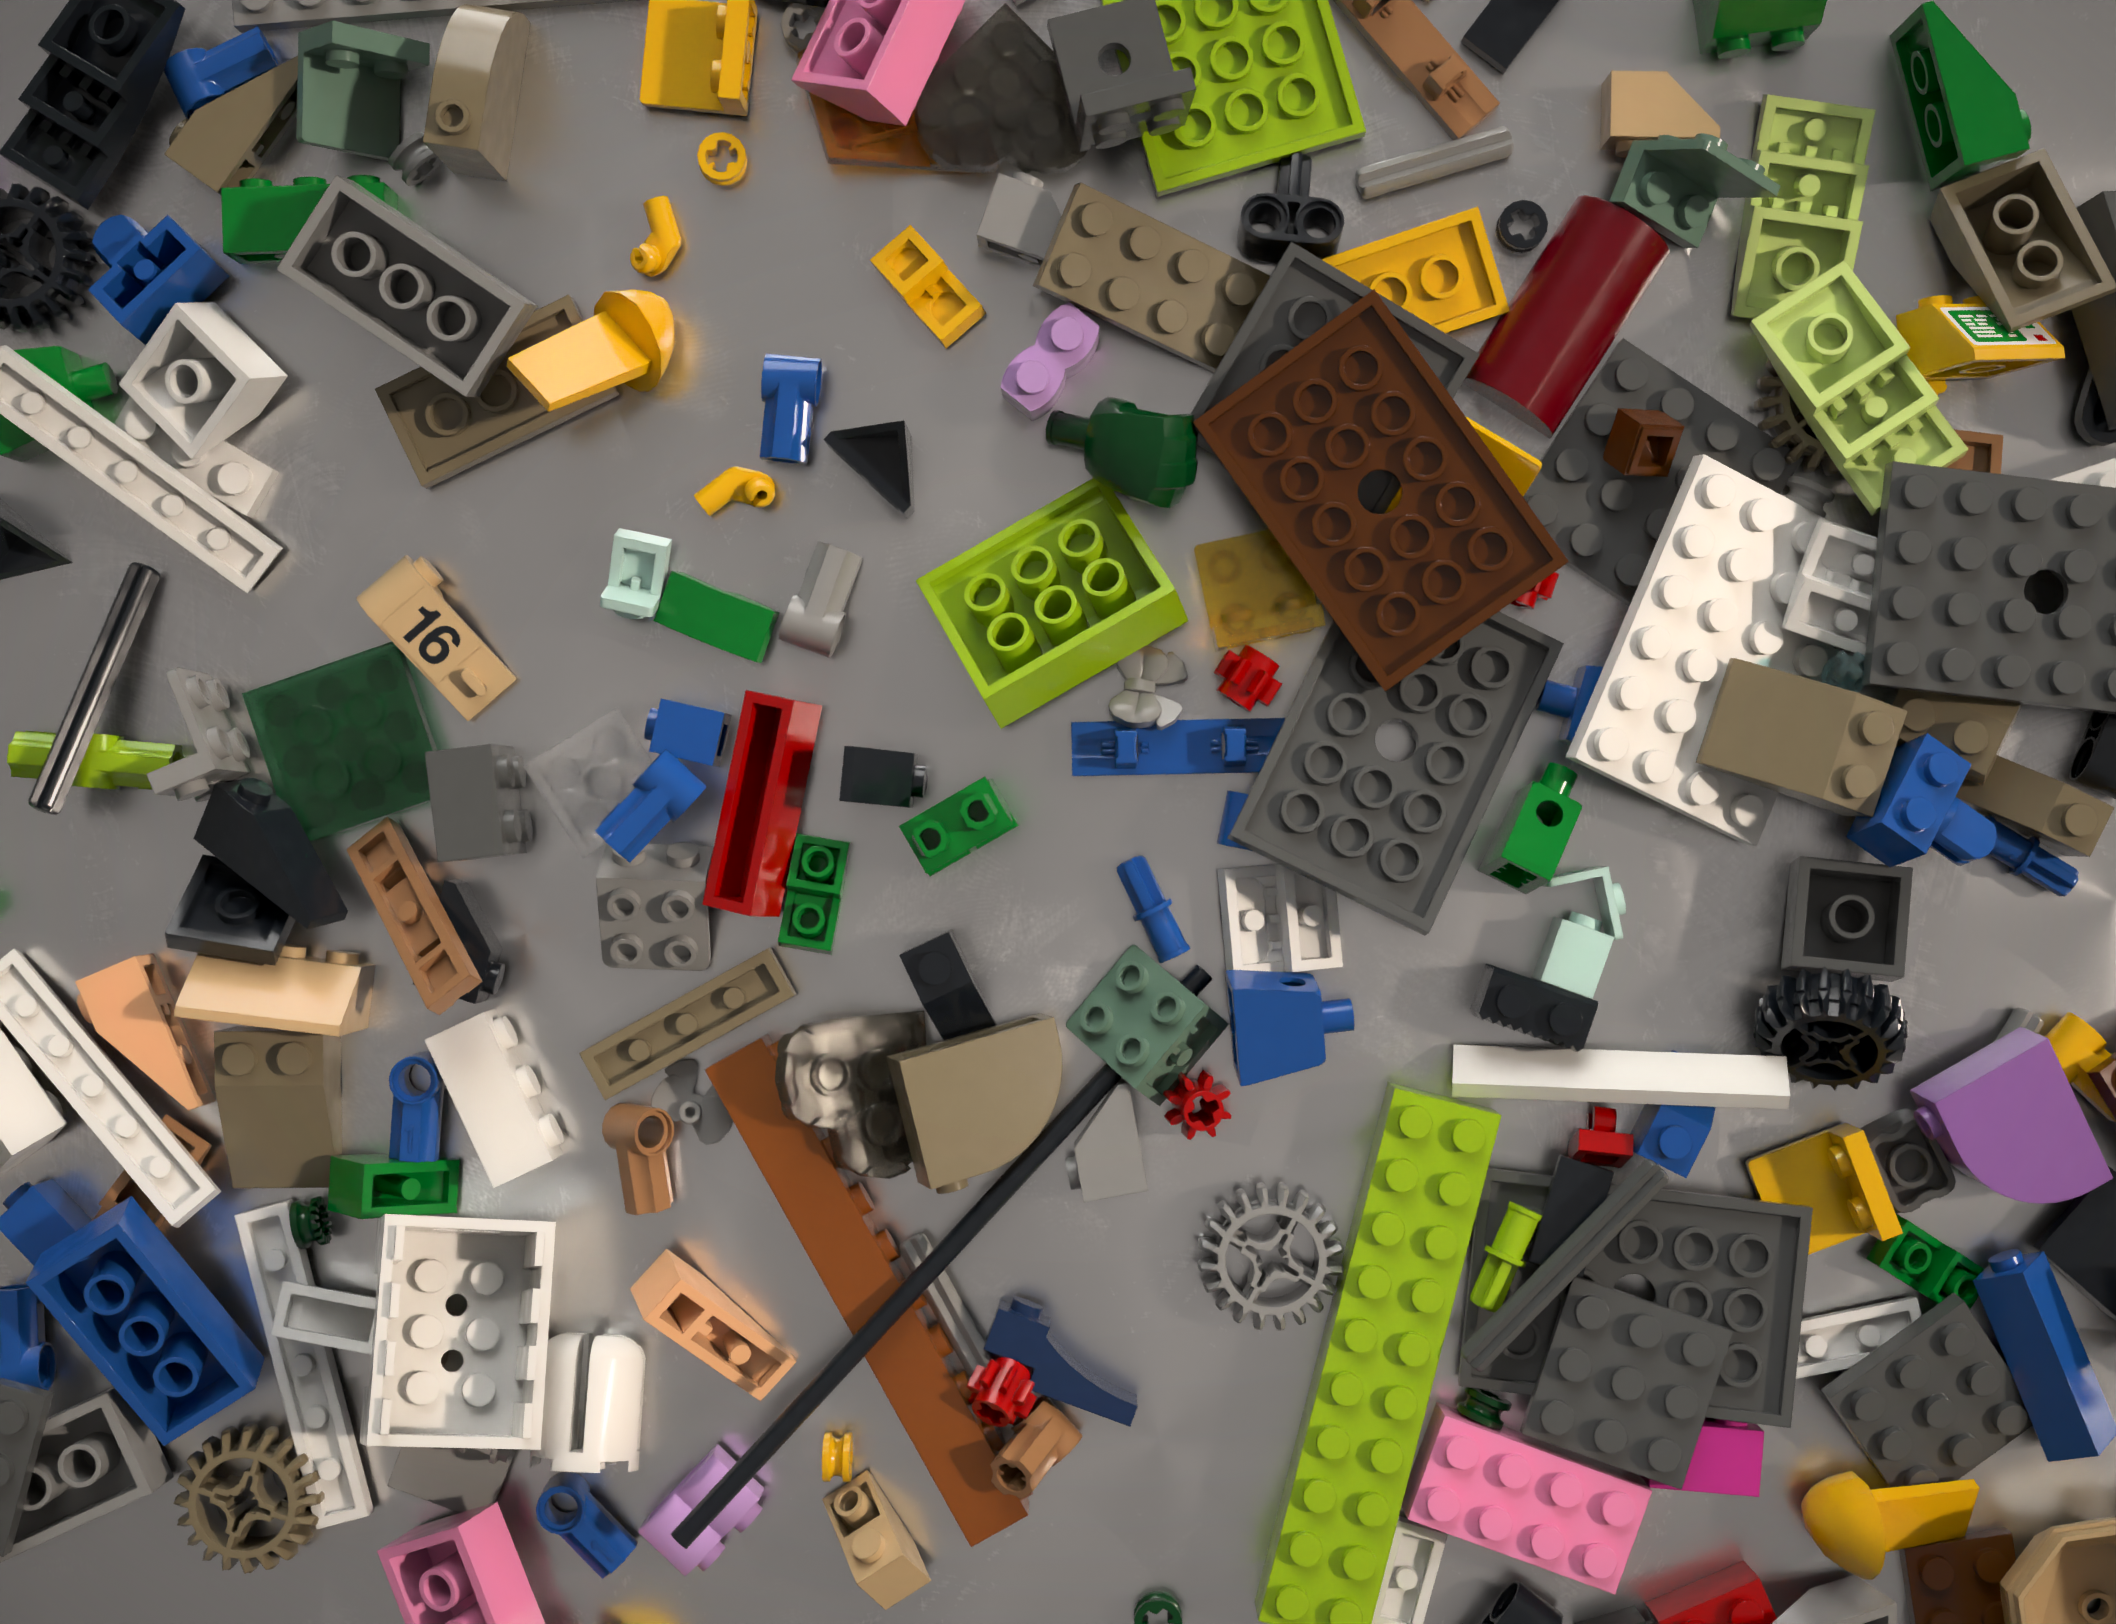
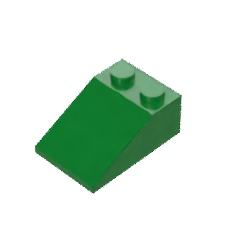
[1693,0,1827,59]
[1890,1,2031,191]

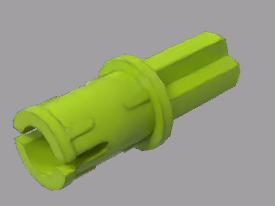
[1470,1201,1542,1312]

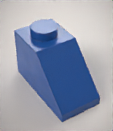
[1630,1050,1716,1178]

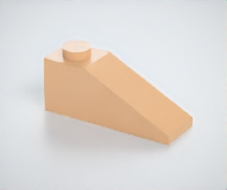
[75,953,216,1111]
[630,1249,797,1401]

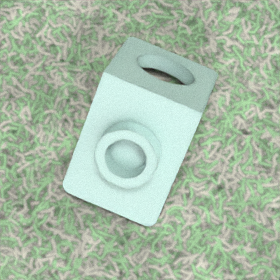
[1541,866,1626,940]

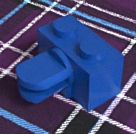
[88,214,229,345]
[1846,733,1997,868]

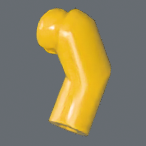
[630,196,681,277]
[694,466,775,516]

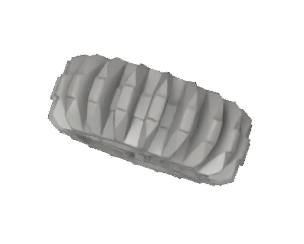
[1197,1183,1344,1331]

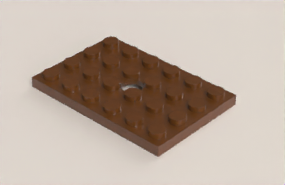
[1193,289,1569,691]

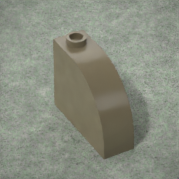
[423,4,531,181]
[887,1013,1062,1194]

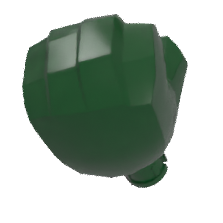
[1046,397,1198,508]

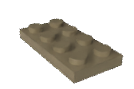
[1033,182,1270,372]
[375,294,619,489]

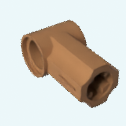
[602,1102,674,1215]
[990,1395,1082,1499]

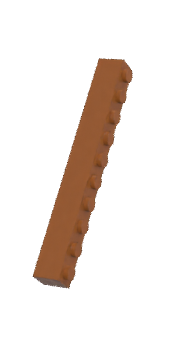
[704,1034,1033,1547]

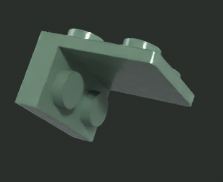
[296,20,430,161]
[1609,133,1781,248]
[1066,945,1229,1106]

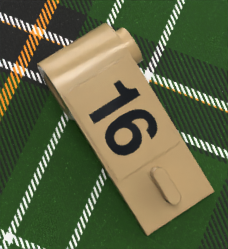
[356,555,517,721]

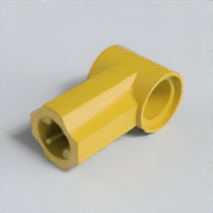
[2045,1012,2116,1122]

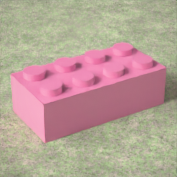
[1402,1402,1652,1595]
[377,1502,545,1624]

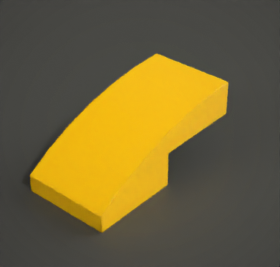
[870,225,986,348]

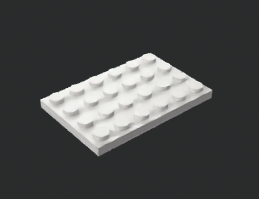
[1566,454,1839,846]

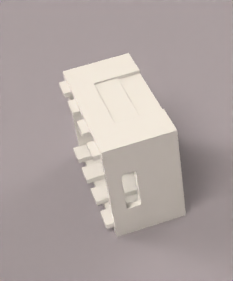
[360,1214,556,1450]

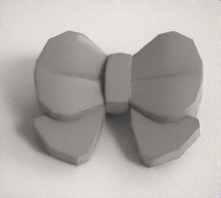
[1109,646,1188,730]
[651,1060,733,1145]

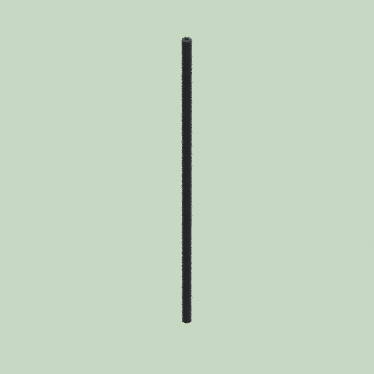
[671,965,1212,1549]

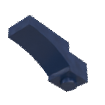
[984,1297,1138,1427]

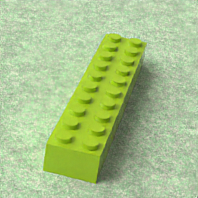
[1255,1082,1502,1624]

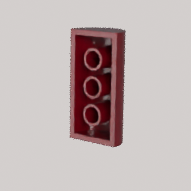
[1463,195,1670,439]

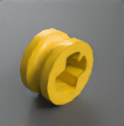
[697,132,747,186]
[822,1432,853,1482]

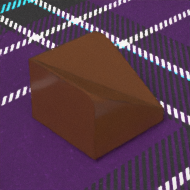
[1603,408,1684,477]

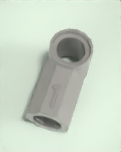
[779,541,863,658]

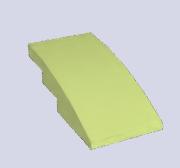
[1731,94,1876,319]
[1750,260,1969,516]

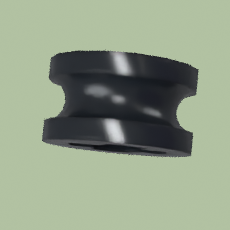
[1495,200,1548,254]

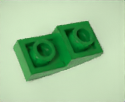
[654,571,780,663]
[778,833,850,955]
[1866,1214,1984,1310]

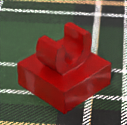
[1568,1106,1634,1168]

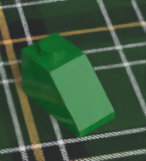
[327,1154,460,1219]

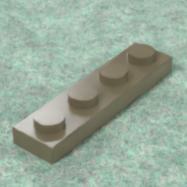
[579,947,796,1100]

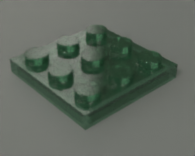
[242,642,437,843]

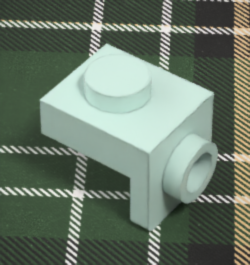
[600,528,672,619]

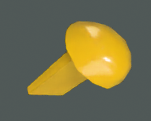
[507,289,675,412]
[1801,1471,1980,1580]

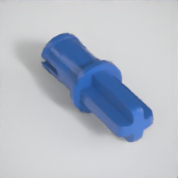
[1985,815,2079,897]
[1117,855,1190,963]

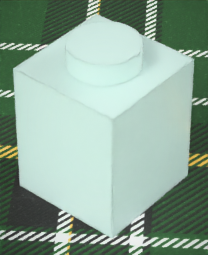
[1532,911,1614,999]

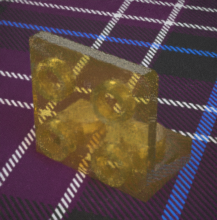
[1194,530,1326,652]

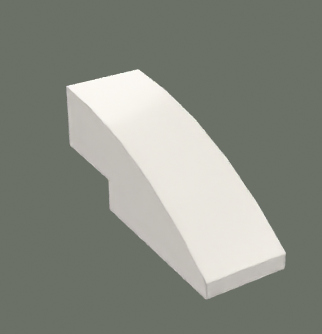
[270,1281,457,1366]

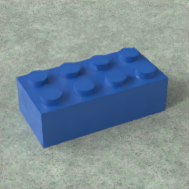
[25,1196,265,1446]

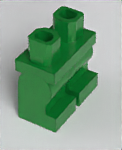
[899,776,1019,877]

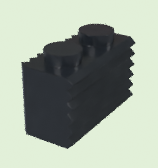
[1470,963,1598,1052]

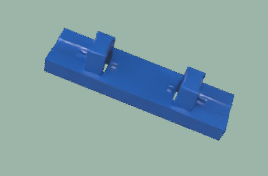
[1071,718,1285,776]

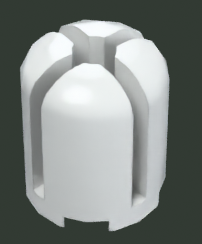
[530,1332,646,1473]

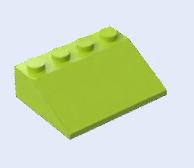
[916,478,1189,729]

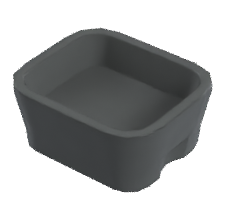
[1860,1108,1956,1214]

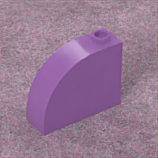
[1909,1027,2113,1204]

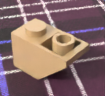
[1600,70,1720,158]
[822,1470,931,1610]

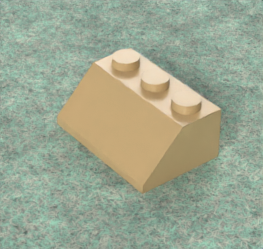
[174,944,376,1037]

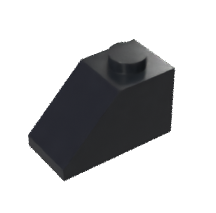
[839,746,926,808]
[412,879,505,1004]
[899,929,997,1040]

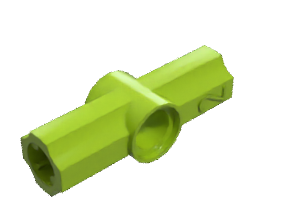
[7,730,184,790]

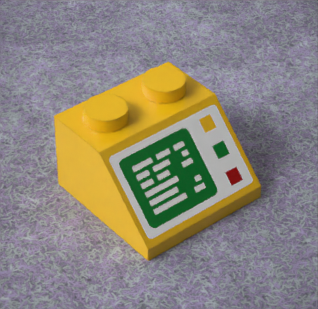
[1896,295,2065,380]

